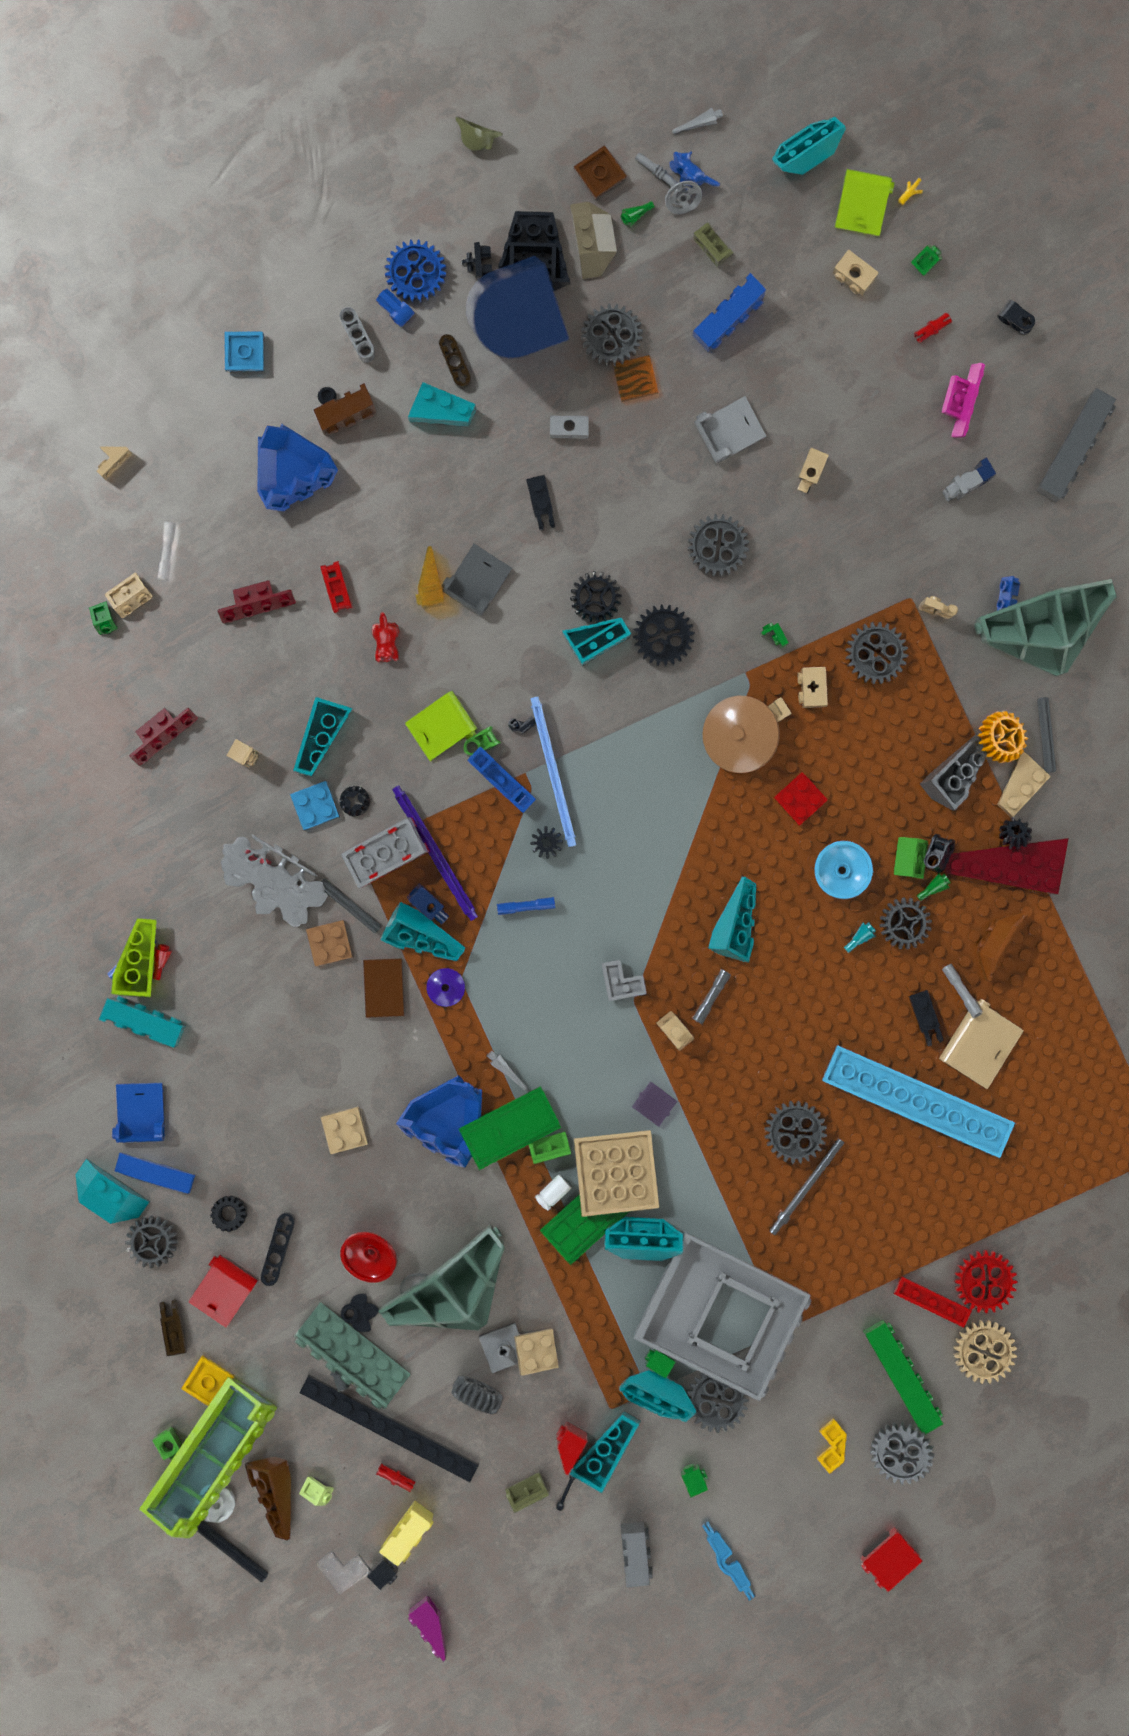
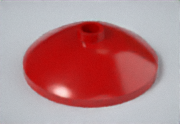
[340,1232,397,1283]

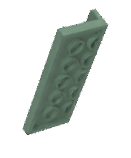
[293,1302,411,1410]

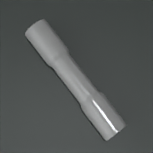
[942,964,983,1018]

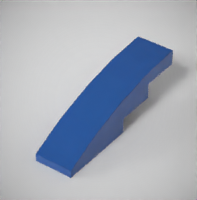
[114,1153,195,1194]

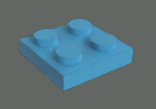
[225,331,264,372]
[290,781,340,830]

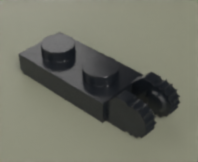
[526,475,555,531]
[908,990,944,1047]

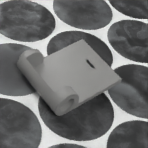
[694,396,767,463]

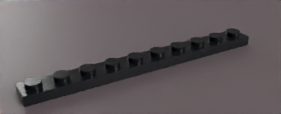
[299,1375,479,1483]

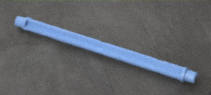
[531,697,576,847]

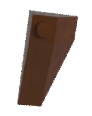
[245,1457,291,1541]

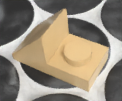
[97,447,132,480]

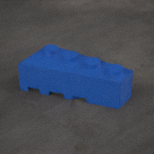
[692,273,766,352]

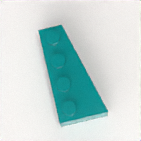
[293,697,353,777]
[98,995,186,1048]
[570,1411,641,1493]

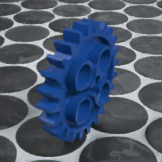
[385,239,446,303]

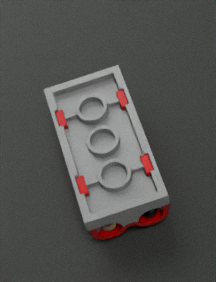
[341,817,430,888]

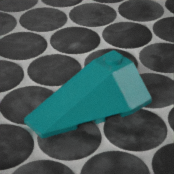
[708,877,756,962]
[380,902,465,961]

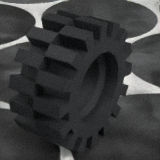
[210,1196,247,1232]

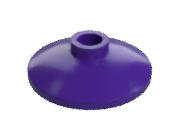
[427,968,465,1007]

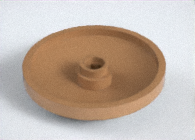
[703,696,780,773]

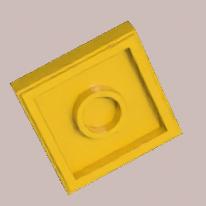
[181,1355,235,1406]

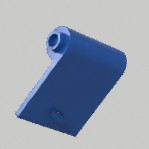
[112,1083,165,1143]

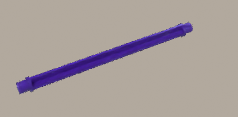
[392,785,478,921]

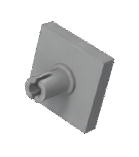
[479,1322,520,1373]

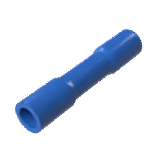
[497,897,555,915]

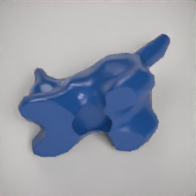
[669,151,720,190]

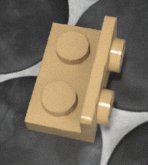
[105,572,153,618]

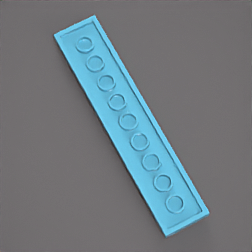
[822,1045,1015,1158]

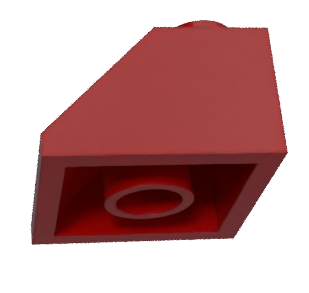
[556,1421,587,1475]

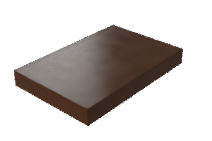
[363,958,404,1018]

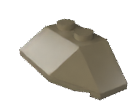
[570,201,617,280]

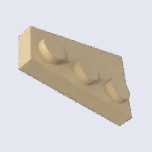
[997,751,1051,818]

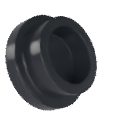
[318,387,337,405]

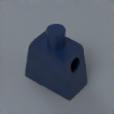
[407,883,449,924]

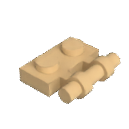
[918,596,958,619]

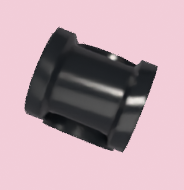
[997,300,1035,335]
[924,834,956,873]

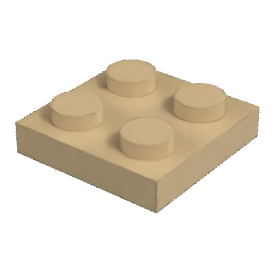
[321,1107,368,1154]
[514,1328,559,1375]

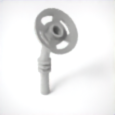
[635,152,702,214]

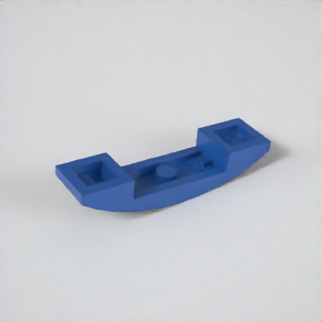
[467,746,536,813]

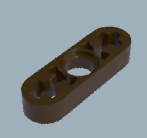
[439,334,471,389]

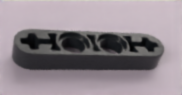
[261,1212,295,1286]

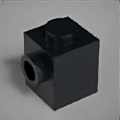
[367,1556,398,1590]

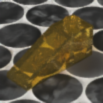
[415,546,445,610]

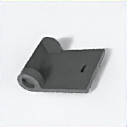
[441,544,512,616]

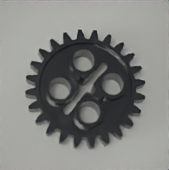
[633,604,695,667]

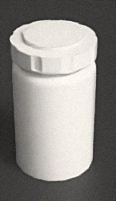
[535,1174,572,1211]

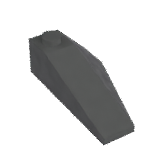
[920,732,987,810]

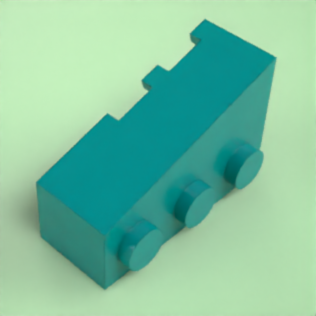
[408,382,476,427]
[562,617,631,666]

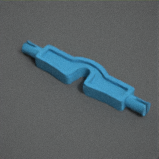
[702,1522,755,1600]

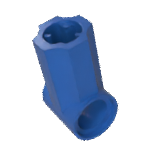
[376,288,415,327]

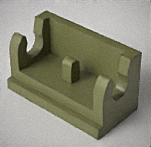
[693,222,733,267]
[505,1472,549,1513]

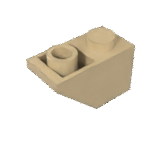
[226,739,259,768]

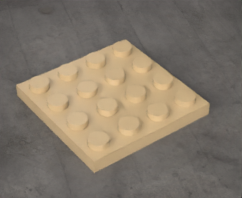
[574,1130,659,1216]

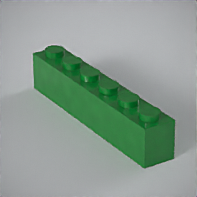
[863,1319,943,1435]

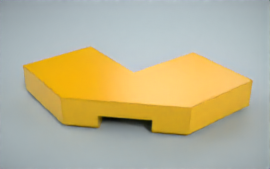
[817,1418,847,1474]

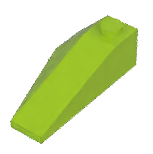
[111,918,157,998]

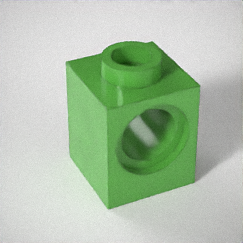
[152,1426,182,1460]

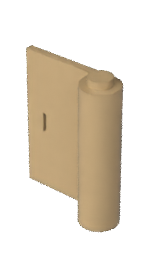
[939,999,1024,1089]

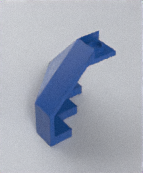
[257,424,338,511]
[396,1075,482,1168]

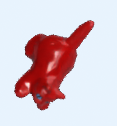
[372,612,400,662]

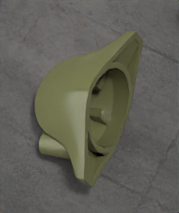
[455,116,503,151]

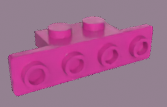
[941,363,985,438]

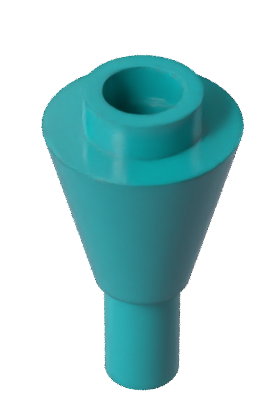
[844,922,876,953]

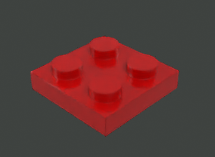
[773,772,828,826]

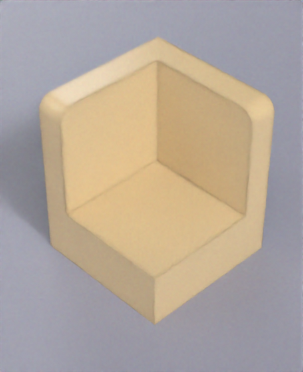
[768,697,791,722]

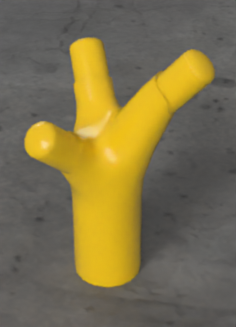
[897,178,923,205]

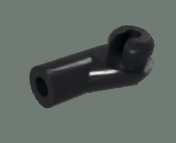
[508,716,536,734]

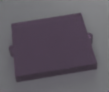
[632,1081,678,1127]

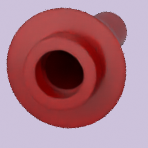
[153,944,172,980]

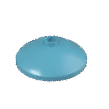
[814,841,873,899]

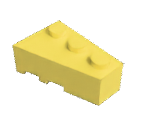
[379,1501,434,1566]

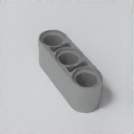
[339,307,375,363]

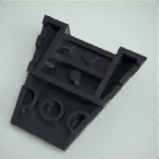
[498,211,570,291]

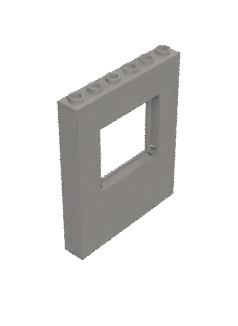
[633,1231,811,1401]

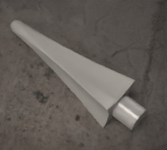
[672,108,723,134]
[487,1051,528,1091]

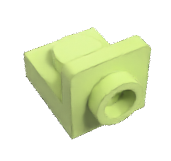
[299,1476,334,1506]

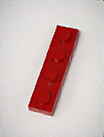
[893,1276,972,1328]

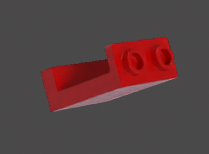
[860,1527,923,1592]

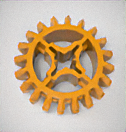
[978,711,1028,763]

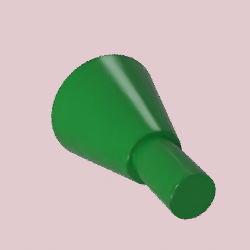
[620,201,655,227]
[917,873,951,901]

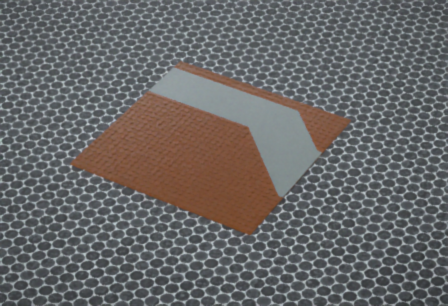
[371,598,1129,1409]

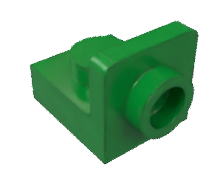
[911,245,943,276]
[89,601,117,635]
[760,622,789,648]

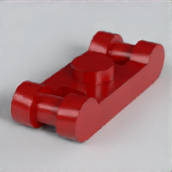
[320,561,352,613]

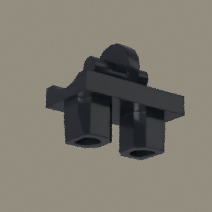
[461,242,492,281]

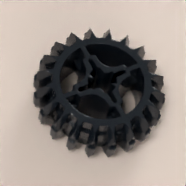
[570,571,622,623]

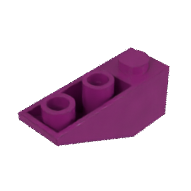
[408,1595,447,1662]

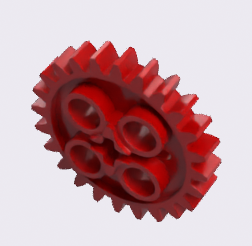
[954,1249,1018,1314]

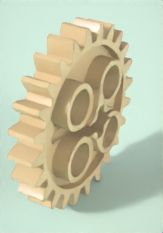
[953,1320,1017,1384]

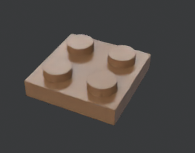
[306,920,353,967]

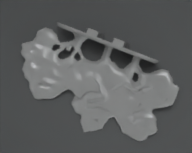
[221,834,328,927]

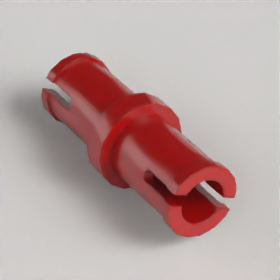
[914,312,952,343]
[376,1463,416,1493]

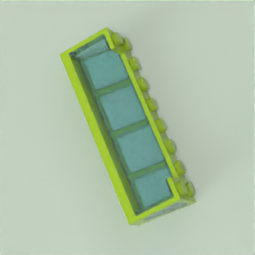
[139,1377,278,1539]

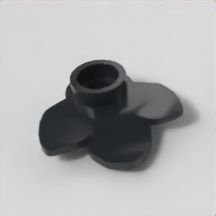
[341,1294,379,1332]

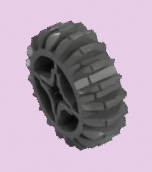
[879,898,932,950]
[125,1215,178,1269]
[451,1376,503,1414]

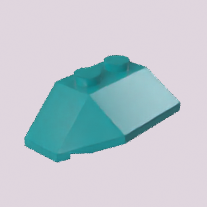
[772,117,846,175]
[75,1159,150,1224]
[605,1217,683,1261]
[619,1370,696,1422]

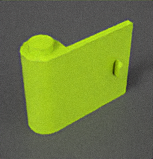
[835,169,895,236]
[405,691,478,761]

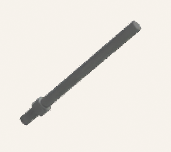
[769,1138,844,1235]

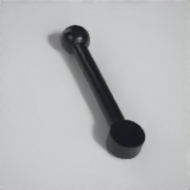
[556,1475,576,1511]

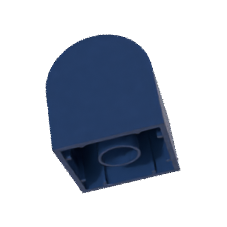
[466,256,569,358]

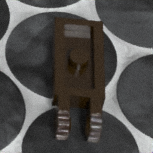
[159,1299,187,1357]

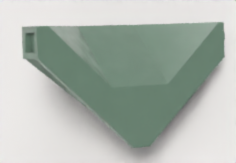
[974,579,1117,676]
[379,1224,505,1331]

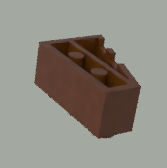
[313,383,377,435]

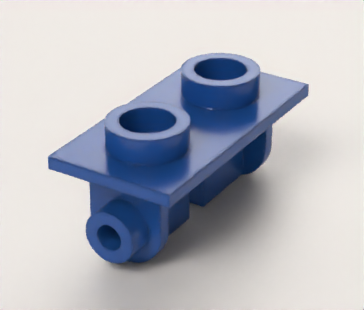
[997,576,1020,611]

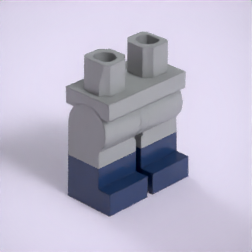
[942,457,997,502]

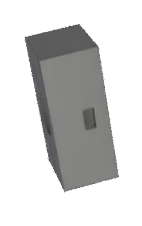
[550,416,589,439]

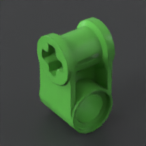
[464,726,501,757]

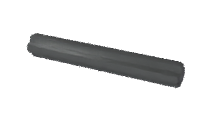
[1037,697,1056,773]
[320,879,381,933]

